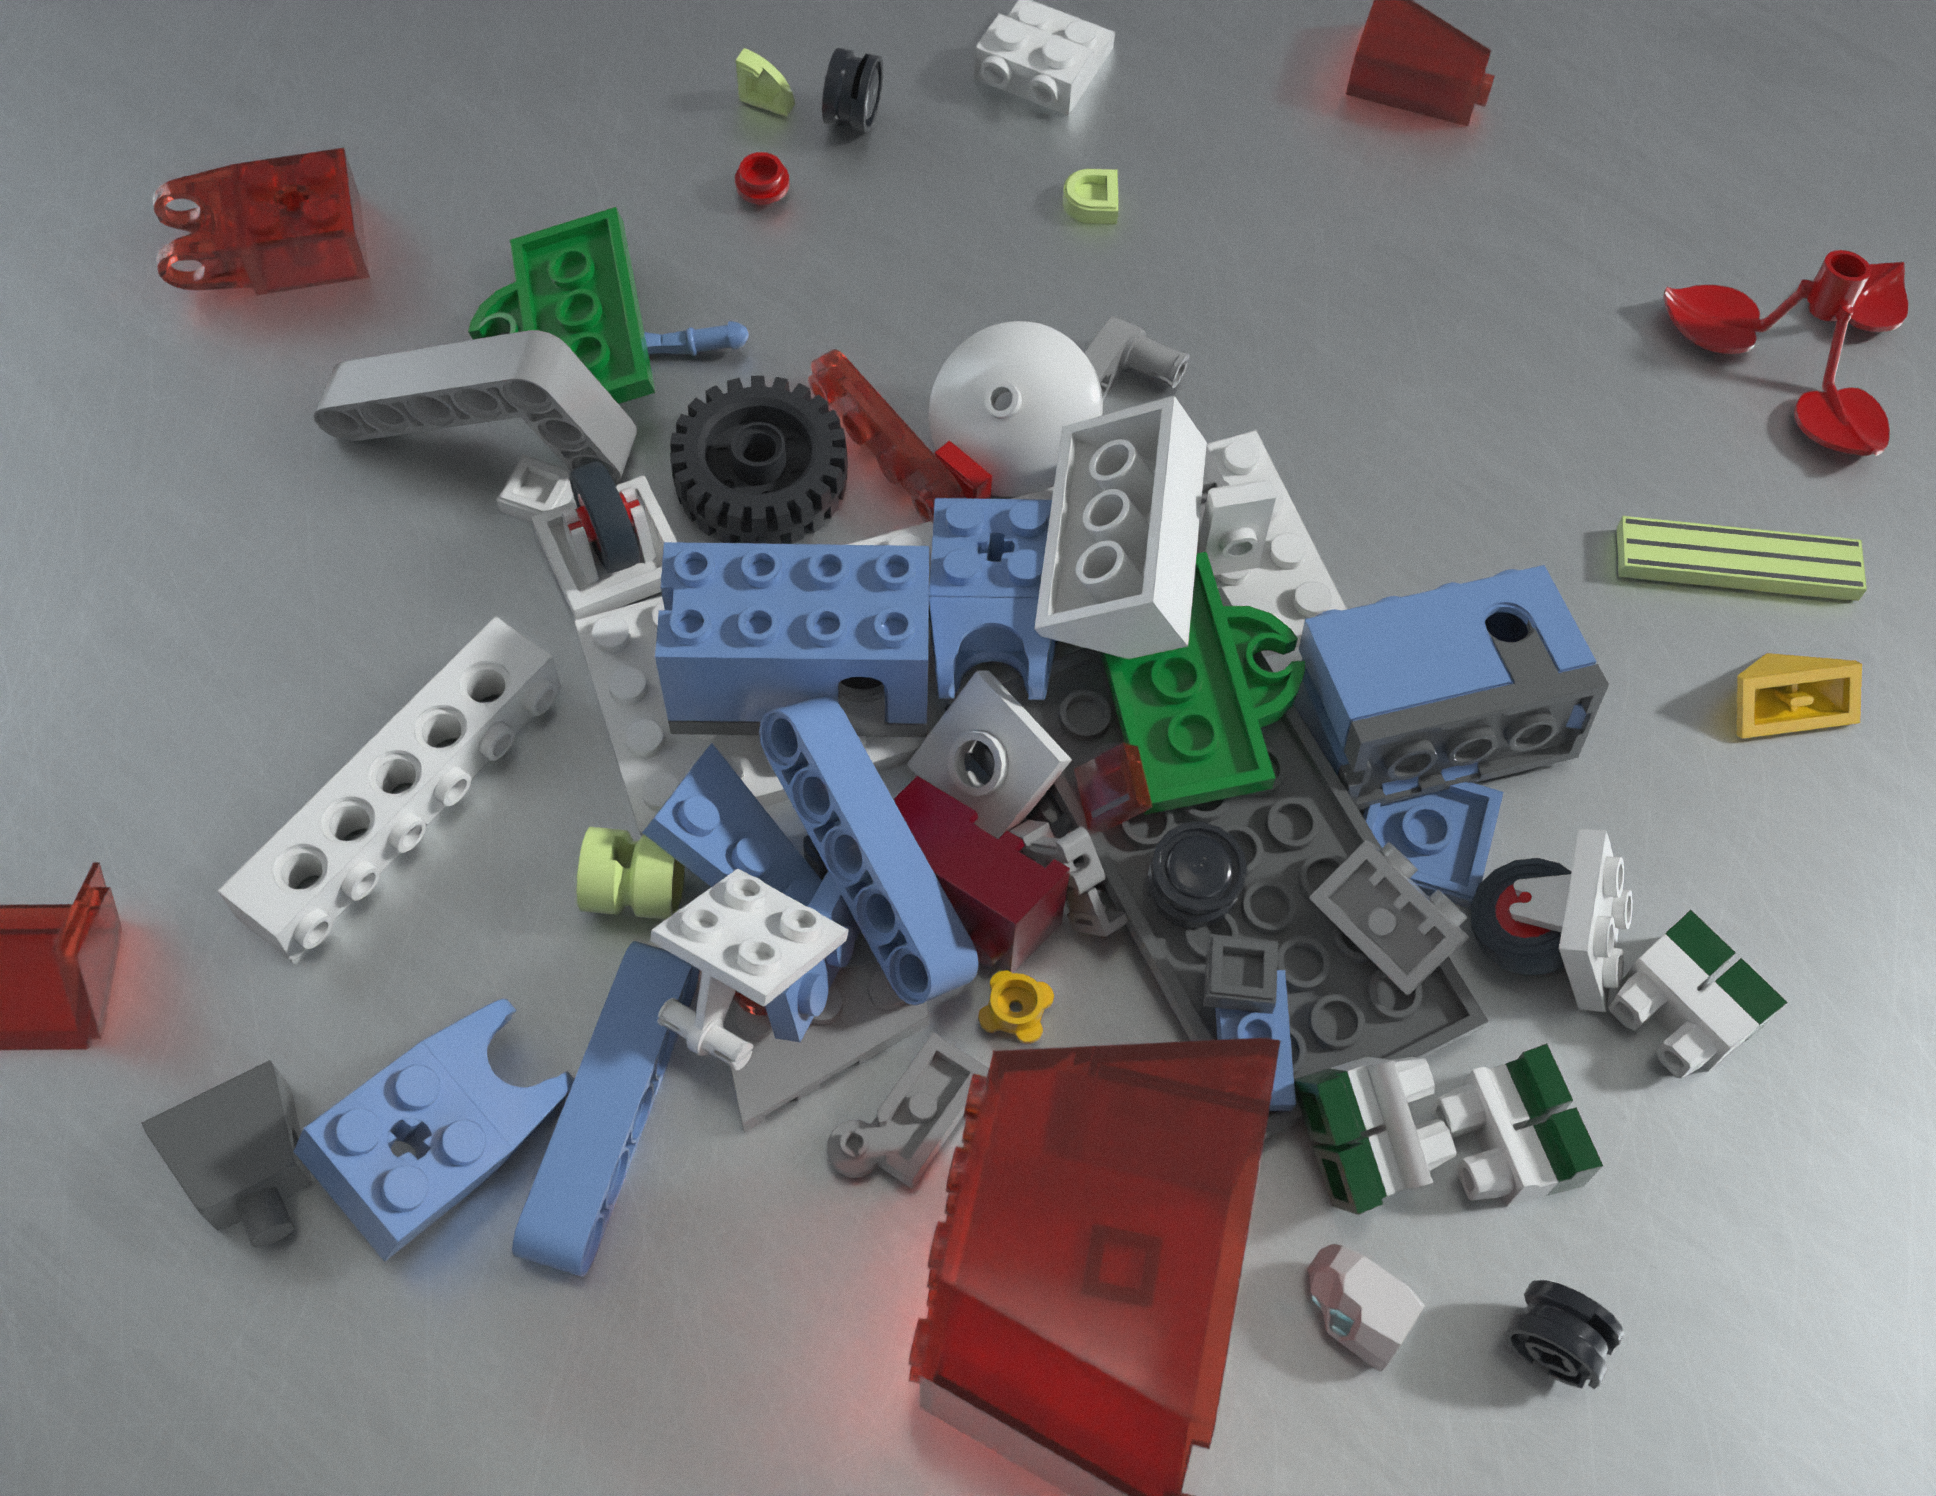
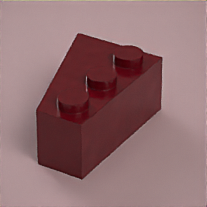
[893,776,1070,973]

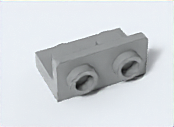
[1309,840,1469,995]

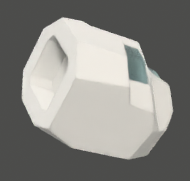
[1307,1244,1424,1372]

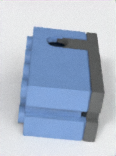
[655,542,929,737]
[1294,565,1609,810]

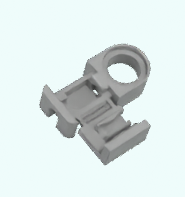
[999,820,1129,937]

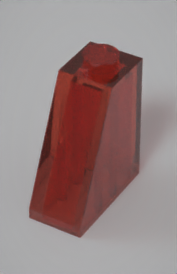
[1345,0,1495,126]

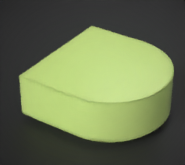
[1062,169,1118,224]

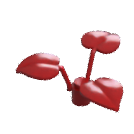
[1663,250,1909,456]

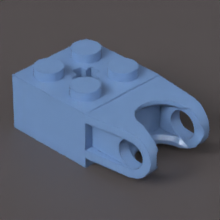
[929,498,1058,700]
[293,999,574,1262]

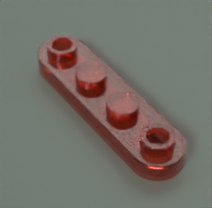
[808,349,967,523]

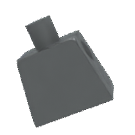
[141,1060,311,1247]

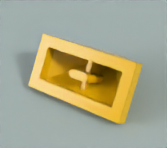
[1736,653,1862,739]

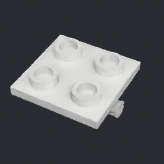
[650,869,848,1070]

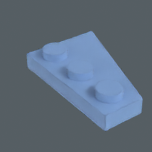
[642,743,822,907]

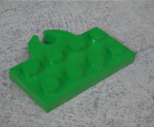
[468,207,656,404]
[1100,551,1305,815]

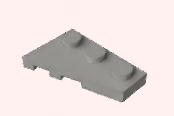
[723,962,929,1132]

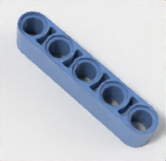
[759,696,979,1005]
[512,941,700,1277]

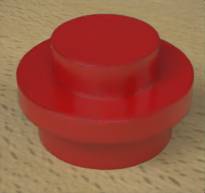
[735,152,790,205]

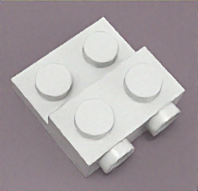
[974,0,1115,116]

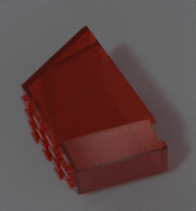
[908,1037,1281,1496]

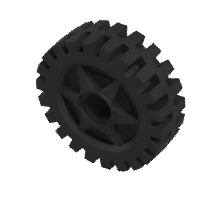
[670,375,848,544]

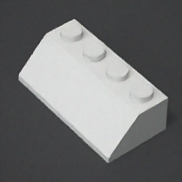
[1034,396,1207,659]

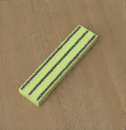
[1617,516,1867,601]

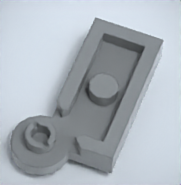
[827,1032,990,1189]

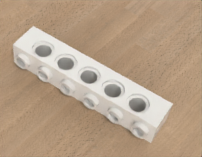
[218,616,561,962]

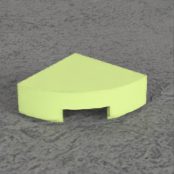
[736,48,795,116]

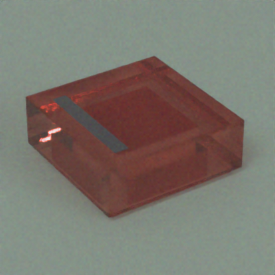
[1074,743,1153,832]

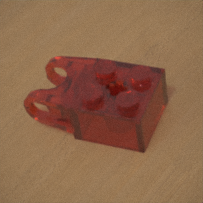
[153,148,370,296]

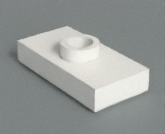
[1197,480,1276,575]

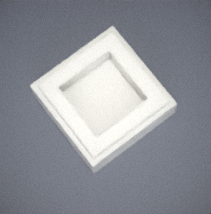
[496,455,573,523]

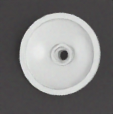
[929,321,1103,499]

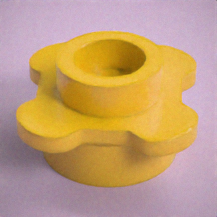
[978,970,1054,1044]

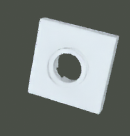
[906,670,1072,839]

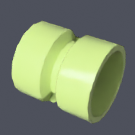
[577,827,685,919]

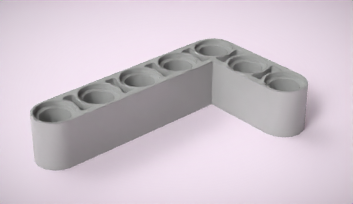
[313,330,637,485]

